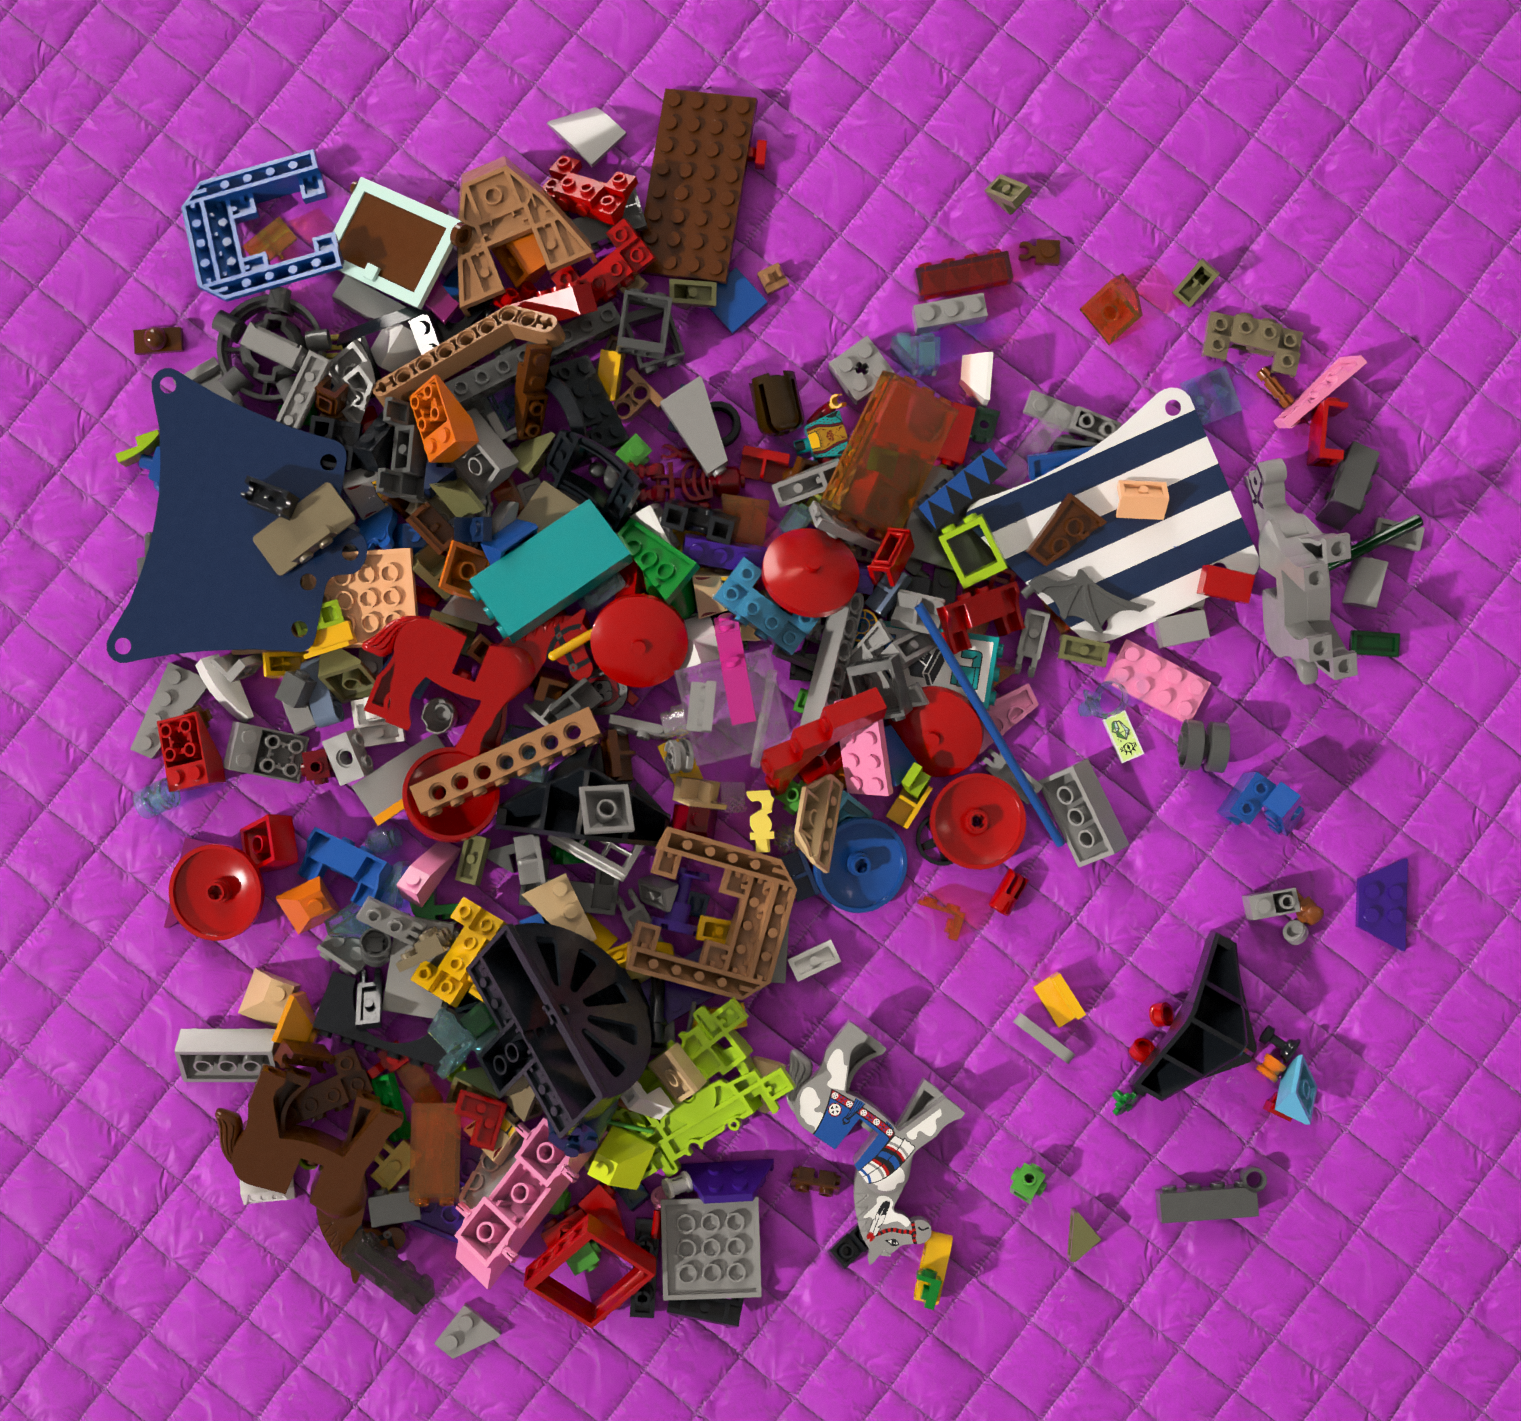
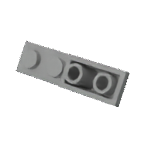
[1023,390,1122,443]

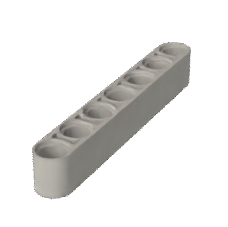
[800,592,864,756]

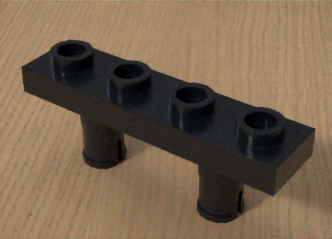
[630,1217,659,1318]

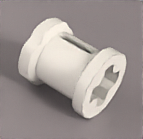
[662,1171,693,1199]

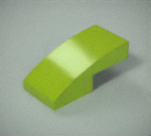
[116,429,160,467]
[294,599,345,636]
[901,762,931,800]

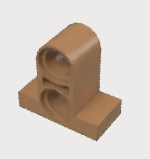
[613,367,664,424]

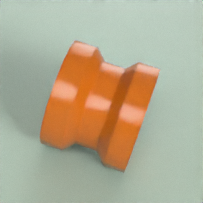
[1255,1053,1287,1083]

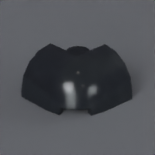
[309,415,364,471]

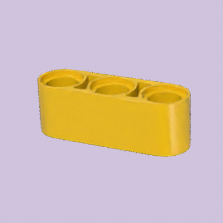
[914,1231,953,1305]

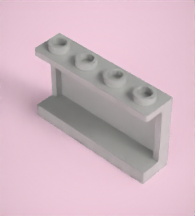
[383,912,461,1019]

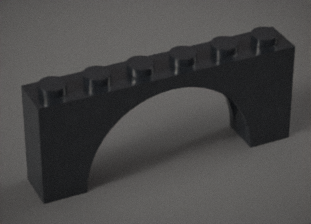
[312,971,470,1075]

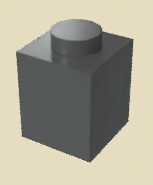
[275,669,317,708]

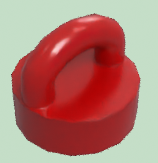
[1149,1002,1174,1027]
[1129,1038,1155,1063]

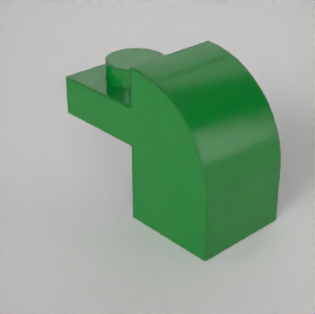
[410,887,459,920]

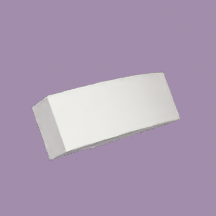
[195,653,254,723]

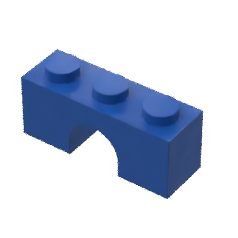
[1262,782,1305,836]

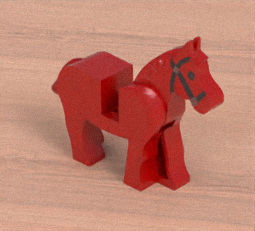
[362,608,593,757]

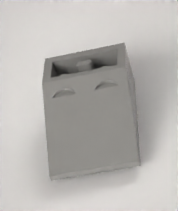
[223,721,310,784]

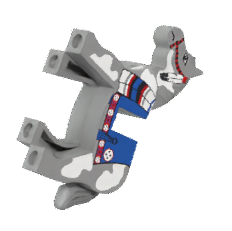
[786,1019,965,1265]

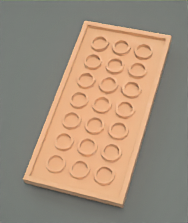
[232,548,418,655]

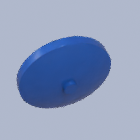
[813,817,907,913]

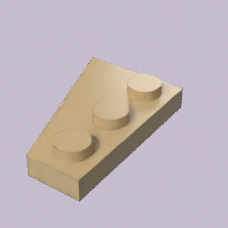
[521,873,597,941]

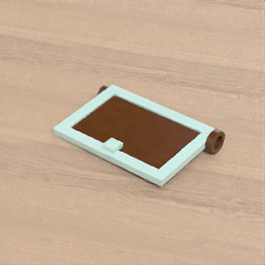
[333,177,472,310]

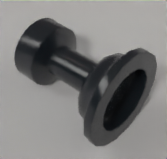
[1258,1025,1301,1064]

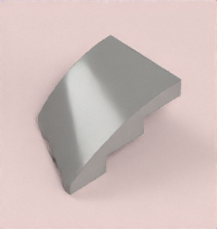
[547,107,627,168]
[327,339,375,423]

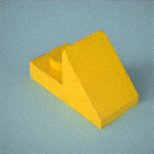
[695,915,732,944]

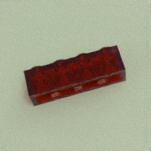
[913,249,1013,302]

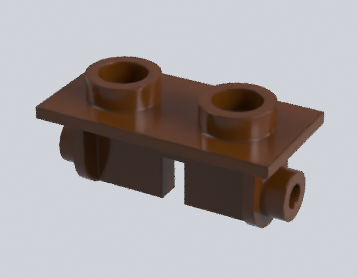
[790,1166,841,1197]

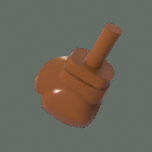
[1293,886,1324,926]

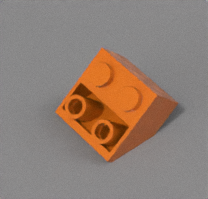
[491,232,548,288]

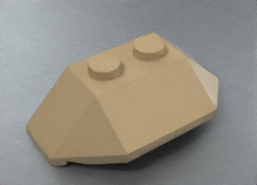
[794,774,844,873]

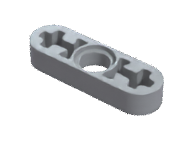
[1013,1012,1076,1064]

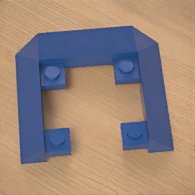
[181,149,345,302]

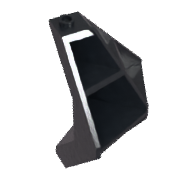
[495,744,672,847]
[1128,931,1257,1101]

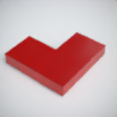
[453,1089,508,1152]

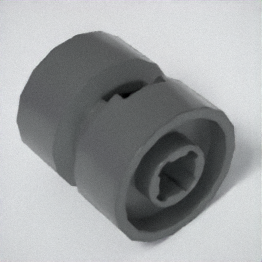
[359,928,392,967]

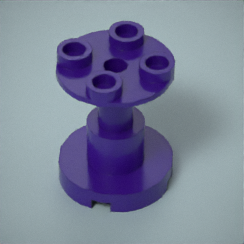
[650,867,710,936]

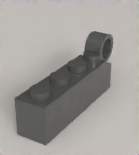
[1155,1165,1267,1223]

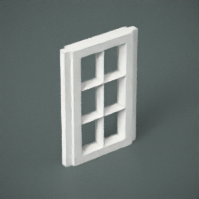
[547,836,644,882]

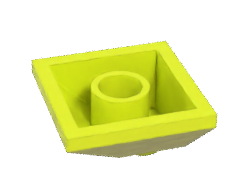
[587,1125,657,1190]

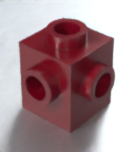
[301,749,335,785]

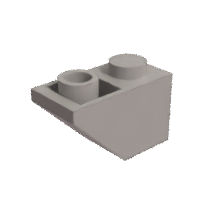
[1242,887,1301,920]

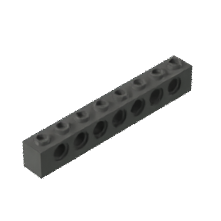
[445,301,621,409]

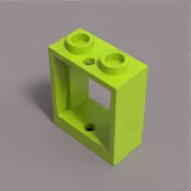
[938,512,1008,589]

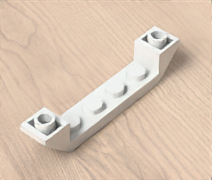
[620,1081,674,1120]

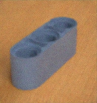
[300,657,344,728]

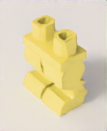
[746,789,774,853]

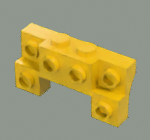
[410,897,507,1008]

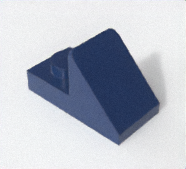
[424,457,457,499]
[454,517,492,543]

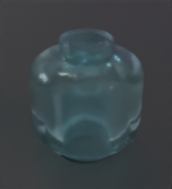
[365,824,403,859]

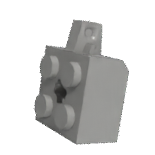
[828,336,895,405]

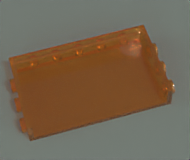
[820,370,959,540]

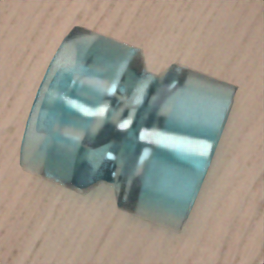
[133,778,181,819]

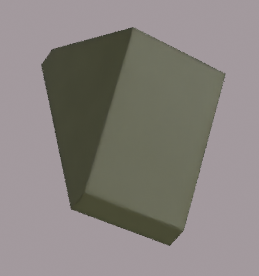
[1172,258,1220,308]
[1067,1208,1101,1262]

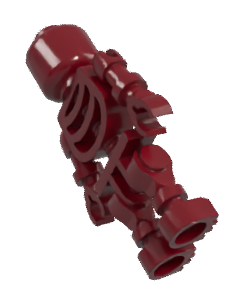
[627,444,745,508]

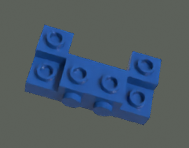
[297,827,393,907]

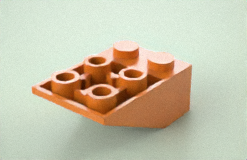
[409,375,479,463]

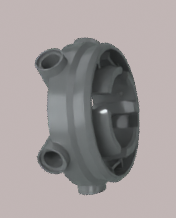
[212,287,332,403]

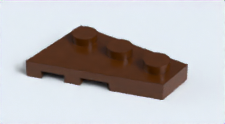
[1025,493,1107,566]

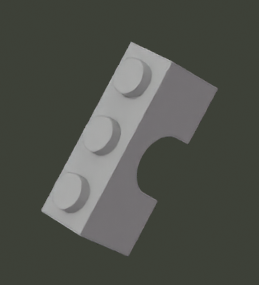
[911,293,988,335]

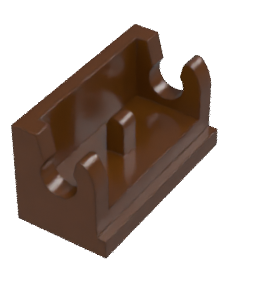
[406,502,454,555]
[273,1039,335,1074]

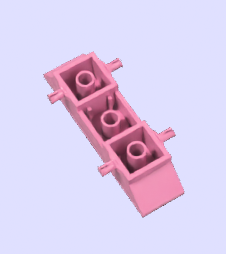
[454,1117,608,1290]

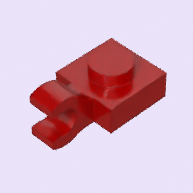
[367,1039,409,1079]

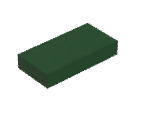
[1349,630,1400,658]

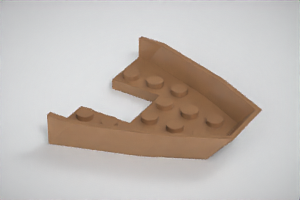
[457,156,598,317]

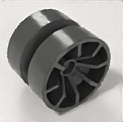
[1177,719,1230,773]

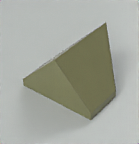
[429,477,486,517]

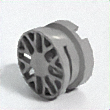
[664,739,694,774]

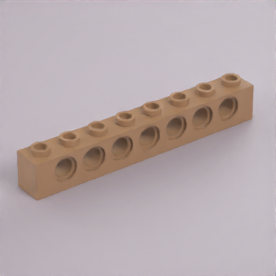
[410,707,603,817]

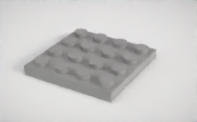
[661,1196,762,1301]

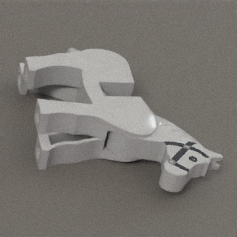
[1244,458,1358,685]

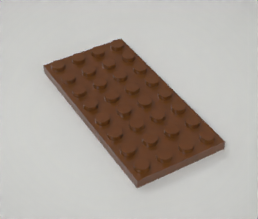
[639,88,758,284]

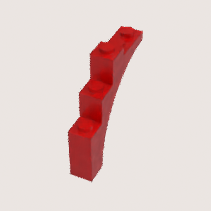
[760,687,887,796]

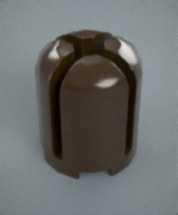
[749,370,804,436]

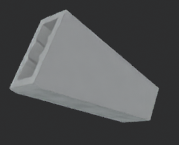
[660,376,728,478]

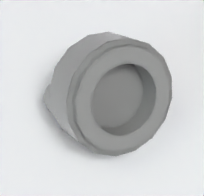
[1283,920,1309,945]

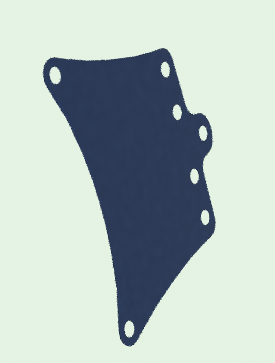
[106,368,367,663]

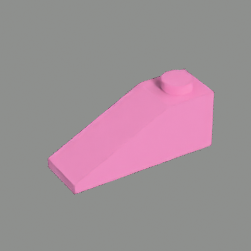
[397,841,462,908]

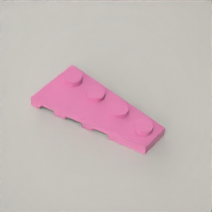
[1273,355,1367,429]

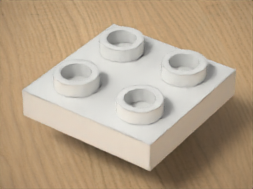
[351,697,406,747]

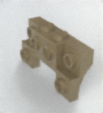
[1201,311,1303,378]

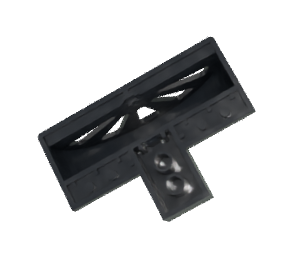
[466,923,651,1139]

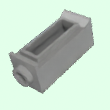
[240,322,308,372]

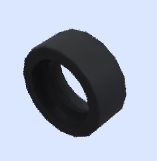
[710,401,741,448]

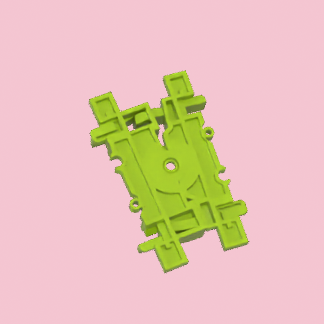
[611,997,796,1180]

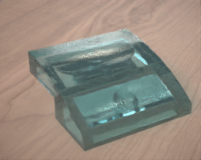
[1180,366,1243,426]

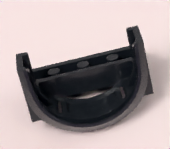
[545,354,630,471]

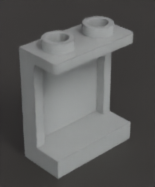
[173,357,248,409]

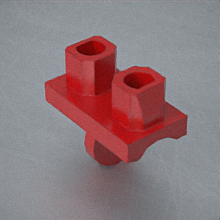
[492,282,537,309]

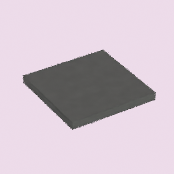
[905,463,1009,582]

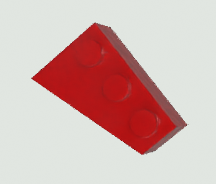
[510,280,598,322]

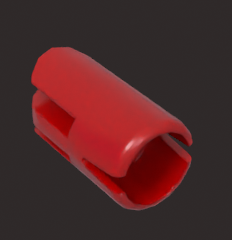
[989,868,1030,916]

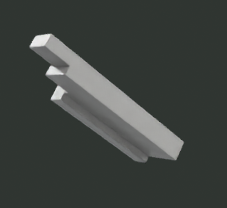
[332,275,409,323]

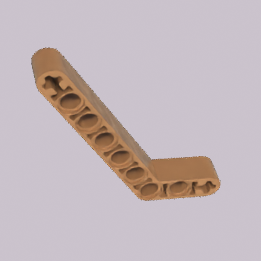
[372,305,566,407]

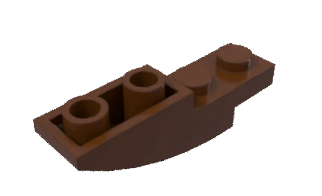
[515,343,552,440]

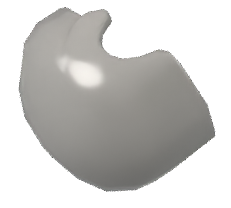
[421,697,458,734]

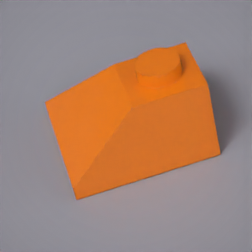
[276,876,342,935]

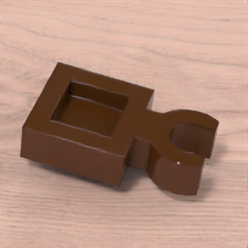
[1018,239,1060,266]

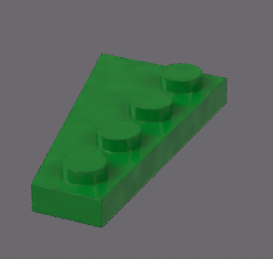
[617,518,700,605]

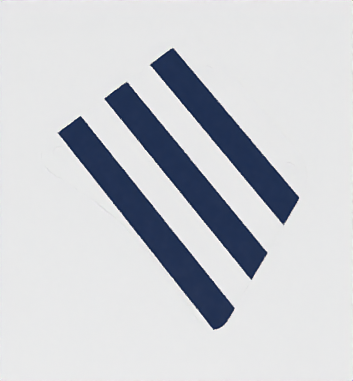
[966,387,1260,642]

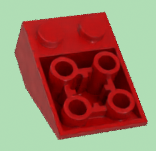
[157,712,226,792]

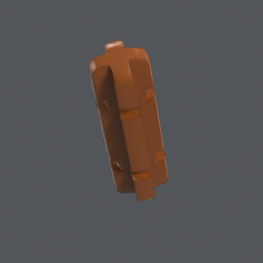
[1256,366,1295,408]

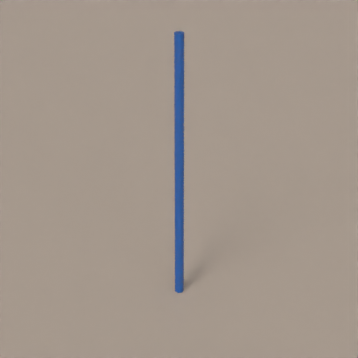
[914,603,1065,847]

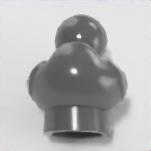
[588,462,619,491]

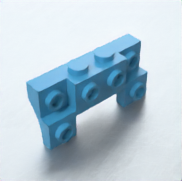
[712,557,821,656]

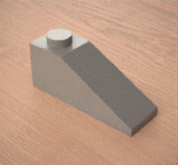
[771,458,848,508]

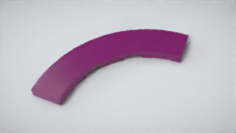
[424,196,460,324]

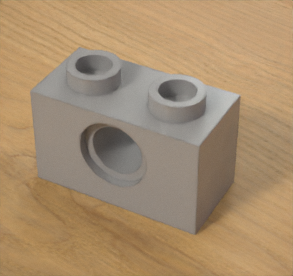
[322,728,374,786]

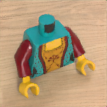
[793,394,863,467]

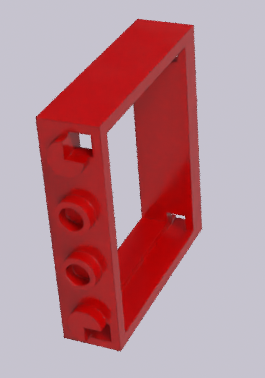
[524,1213,656,1329]

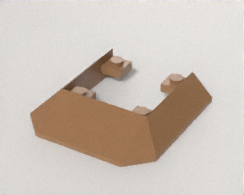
[626,826,797,1001]

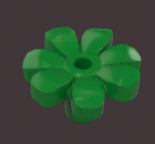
[1112,1089,1139,1116]

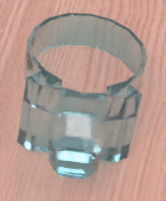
[1077,681,1129,719]

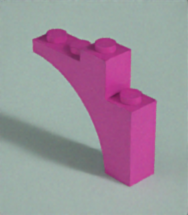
[714,613,756,725]

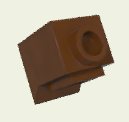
[314,375,349,417]

